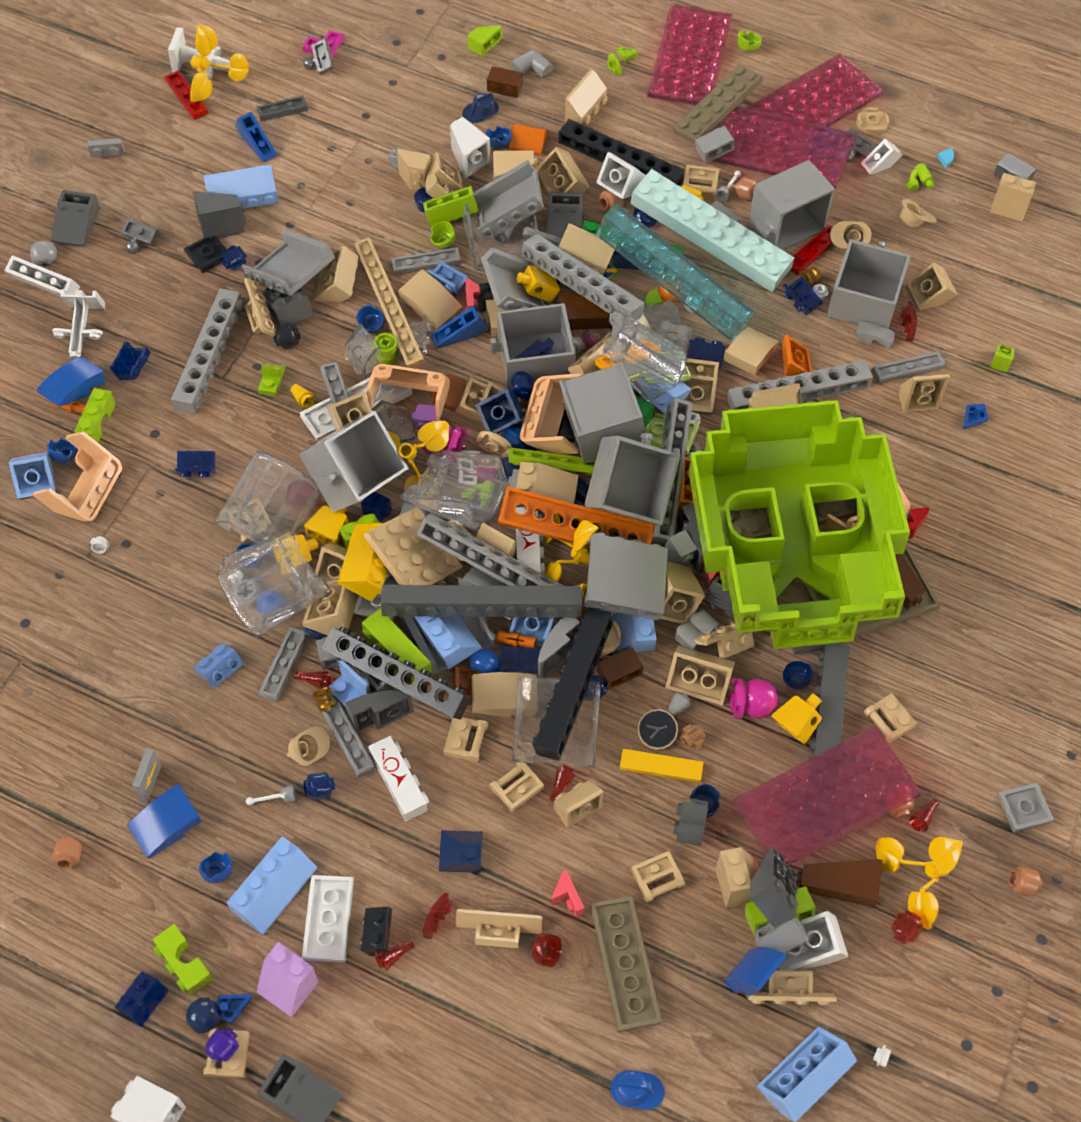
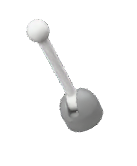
[716,171,741,201]
[246,785,297,805]

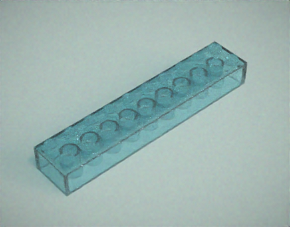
[596,203,755,342]

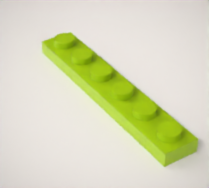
[508,447,596,475]

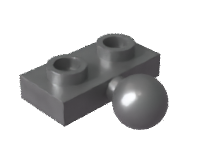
[303,38,334,75]
[840,128,877,162]
[121,218,159,254]

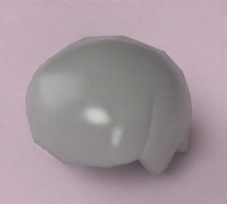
[30,241,57,267]

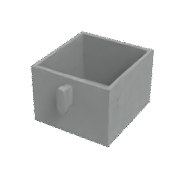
[748,160,835,250]
[827,239,911,329]
[491,303,575,390]
[559,362,645,464]
[299,410,409,512]
[584,433,681,525]

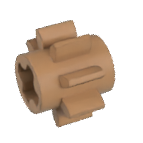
[680,724,706,750]

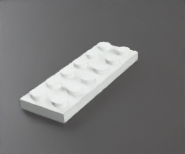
[299,378,413,442]

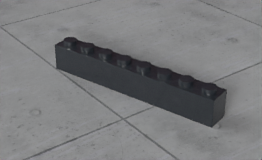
[532,607,614,761]

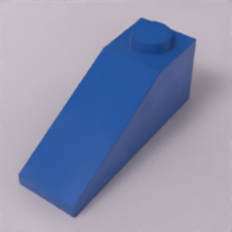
[235,112,277,162]
[431,306,489,349]

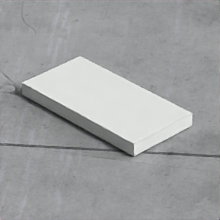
[302,875,354,963]

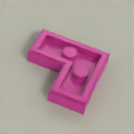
[302,30,344,58]

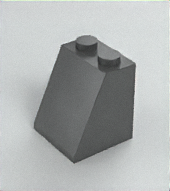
[193,191,246,239]

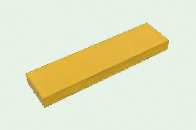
[619,749,704,783]

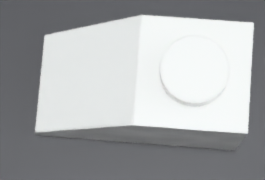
[861,139,902,175]

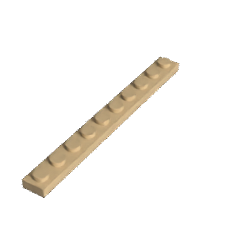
[354,237,425,368]

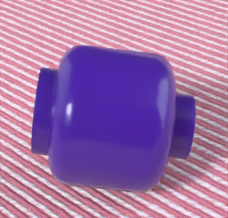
[205,1028,239,1064]

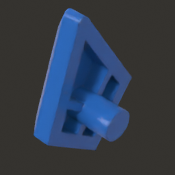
[963,404,989,429]
[216,994,253,1024]

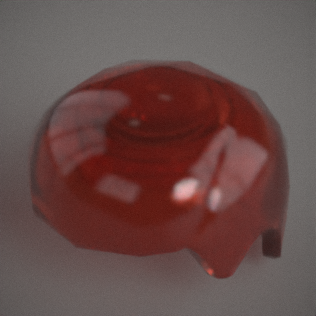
[532,933,562,968]

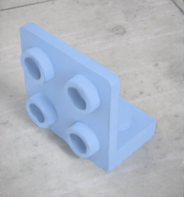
[328,659,371,710]

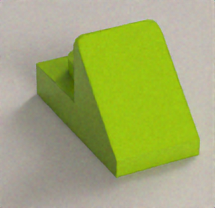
[990,343,1015,372]
[258,363,286,397]

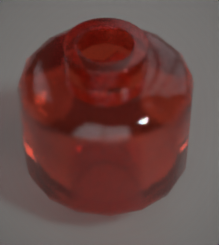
[890,910,923,944]

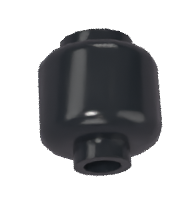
[273,324,301,350]

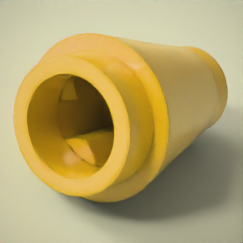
[290,384,315,408]

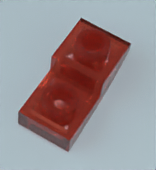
[900,301,917,342]
[422,893,452,939]

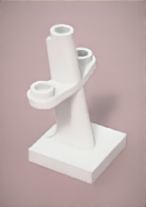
[168,27,230,79]
[52,290,105,359]

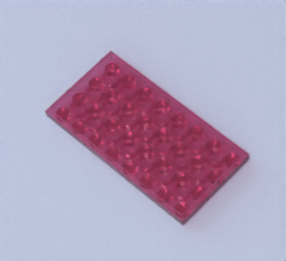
[647,4,732,105]
[743,54,883,152]
[712,106,856,190]
[733,726,922,866]

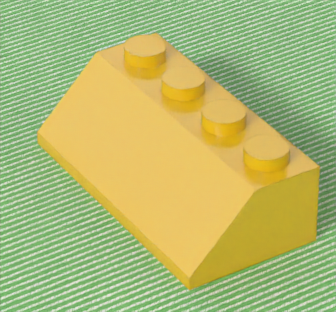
[337,523,388,601]

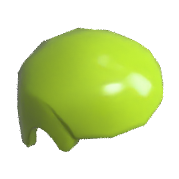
[737,30,761,52]
[430,221,456,249]

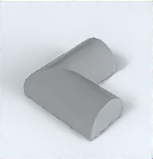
[509,48,554,78]

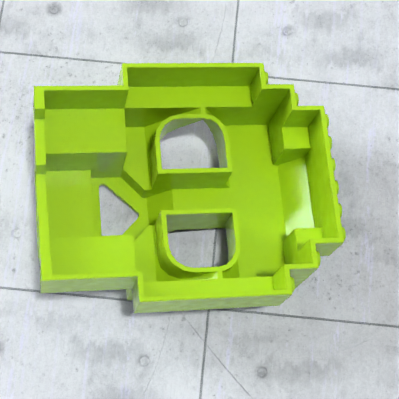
[689,400,910,649]

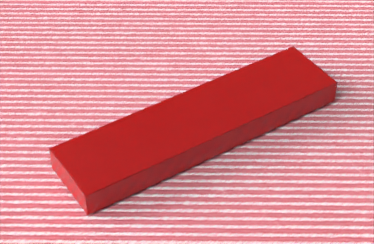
[164,70,209,120]
[790,225,834,276]

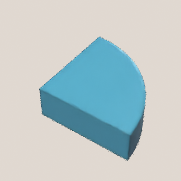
[936,148,954,168]

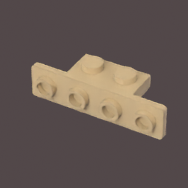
[244,277,276,337]
[694,621,754,658]
[456,909,542,948]
[746,970,837,1005]

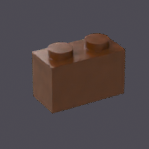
[487,66,523,98]
[596,647,644,691]

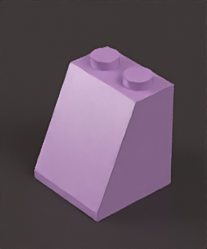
[257,942,318,1018]

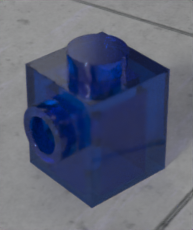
[361,491,392,523]

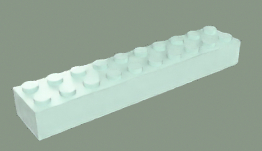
[631,169,794,292]

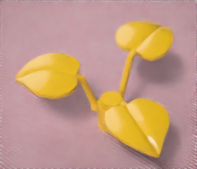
[190,24,249,102]
[387,421,449,501]
[543,515,599,583]
[875,837,963,929]

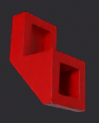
[907,507,929,539]

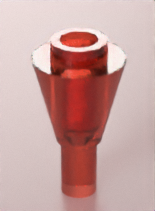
[294,671,331,689]
[549,765,576,802]
[910,799,939,832]
[375,940,415,970]

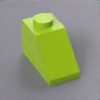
[467,25,502,56]

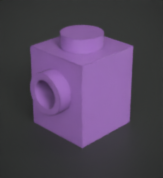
[412,404,439,430]

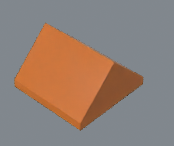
[509,124,549,156]
[781,334,812,377]

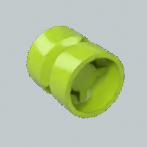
[373,333,398,365]

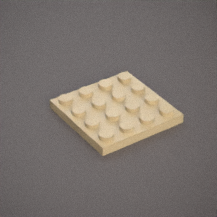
[364,506,463,585]

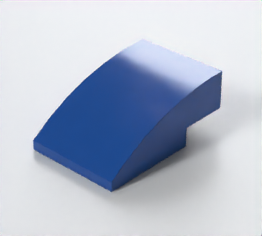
[37,356,104,407]
[127,784,202,859]
[723,947,787,996]

